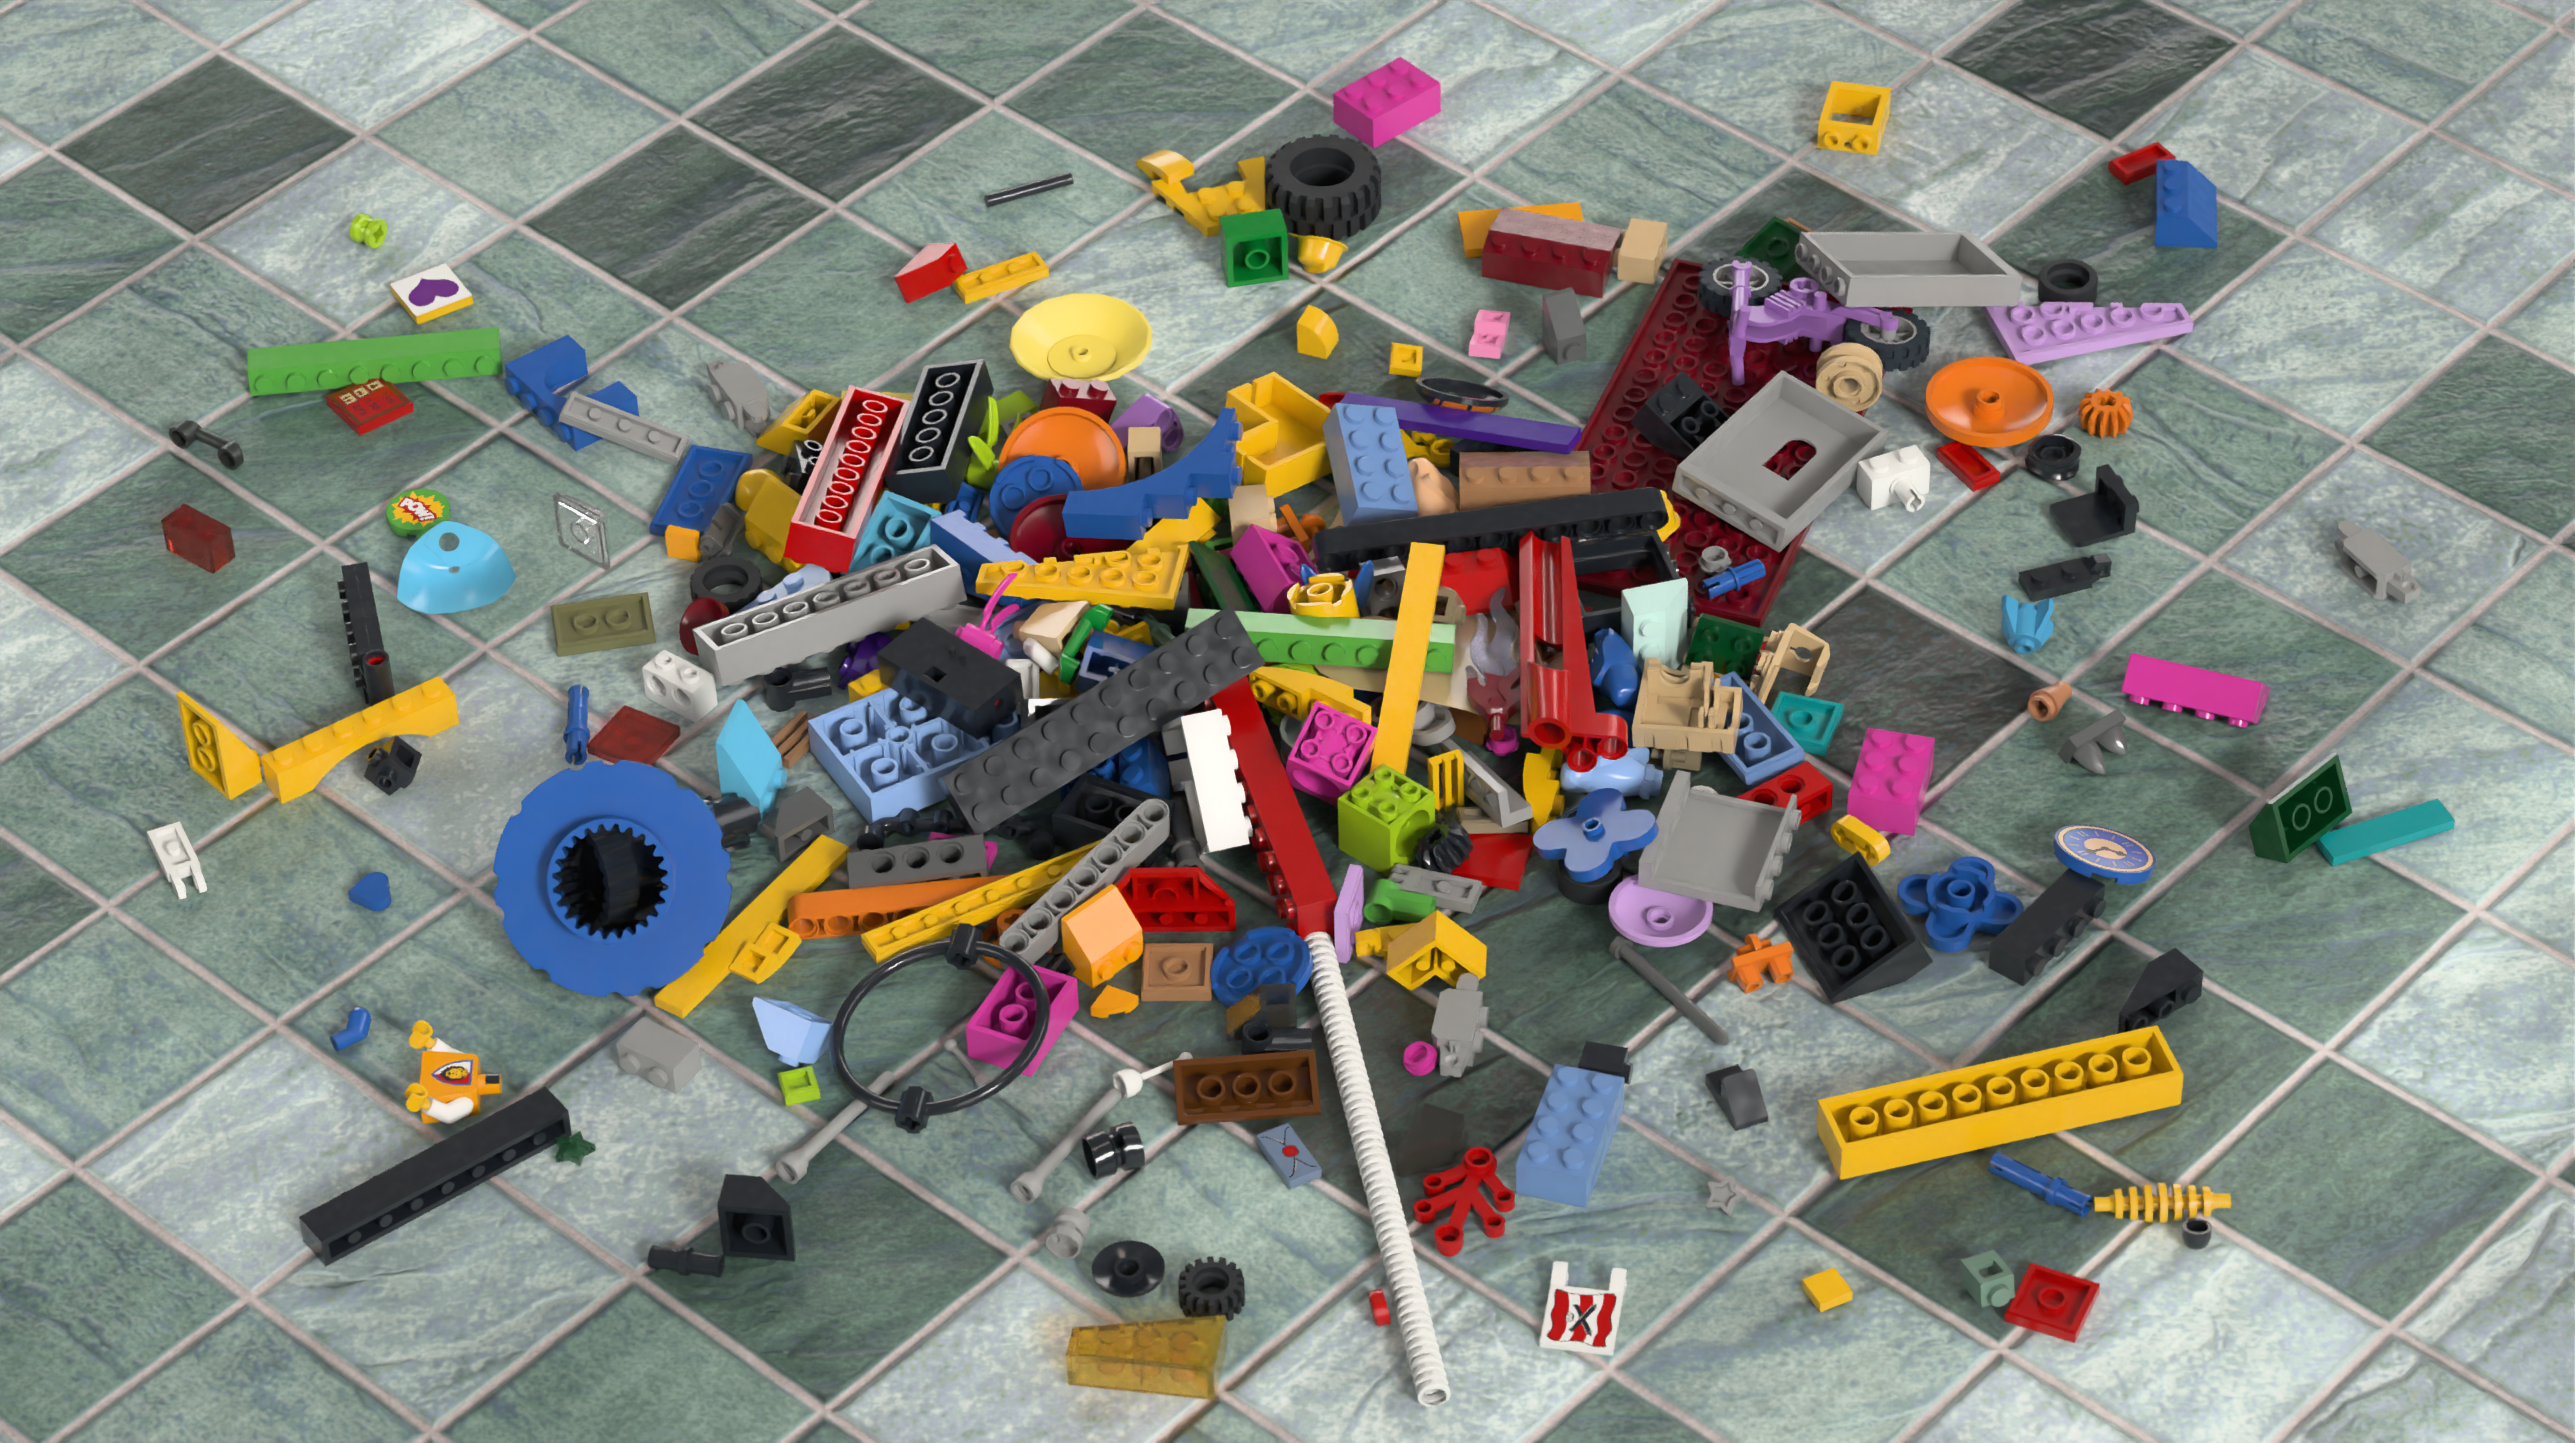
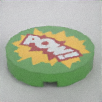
[386,489,451,538]

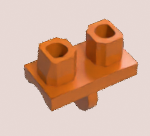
[1277,503,1326,554]
[1726,933,1794,994]

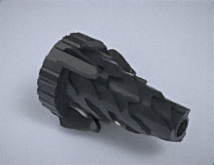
[555,793,761,933]

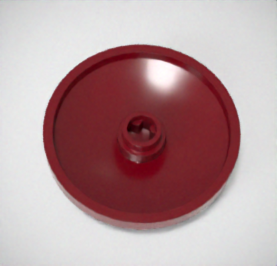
[1007,494,1135,564]

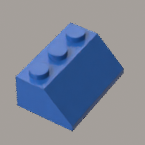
[2154,159,2217,248]

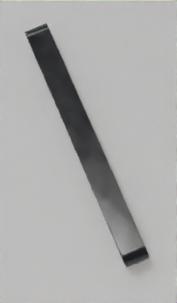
[1311,487,1669,573]

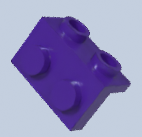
[837,631,893,690]

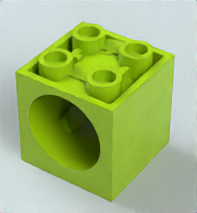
[1338,763,1435,877]

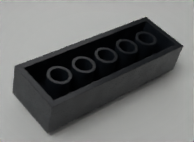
[884,359,994,504]

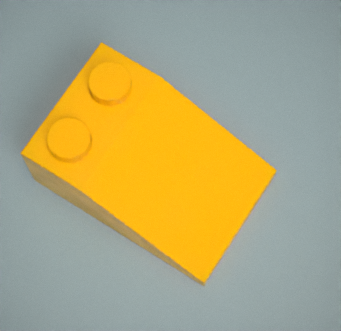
[176,690,263,800]

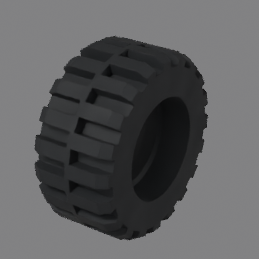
[1264,134,1381,241]

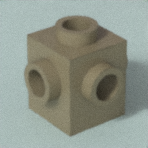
[1433,586,1466,635]

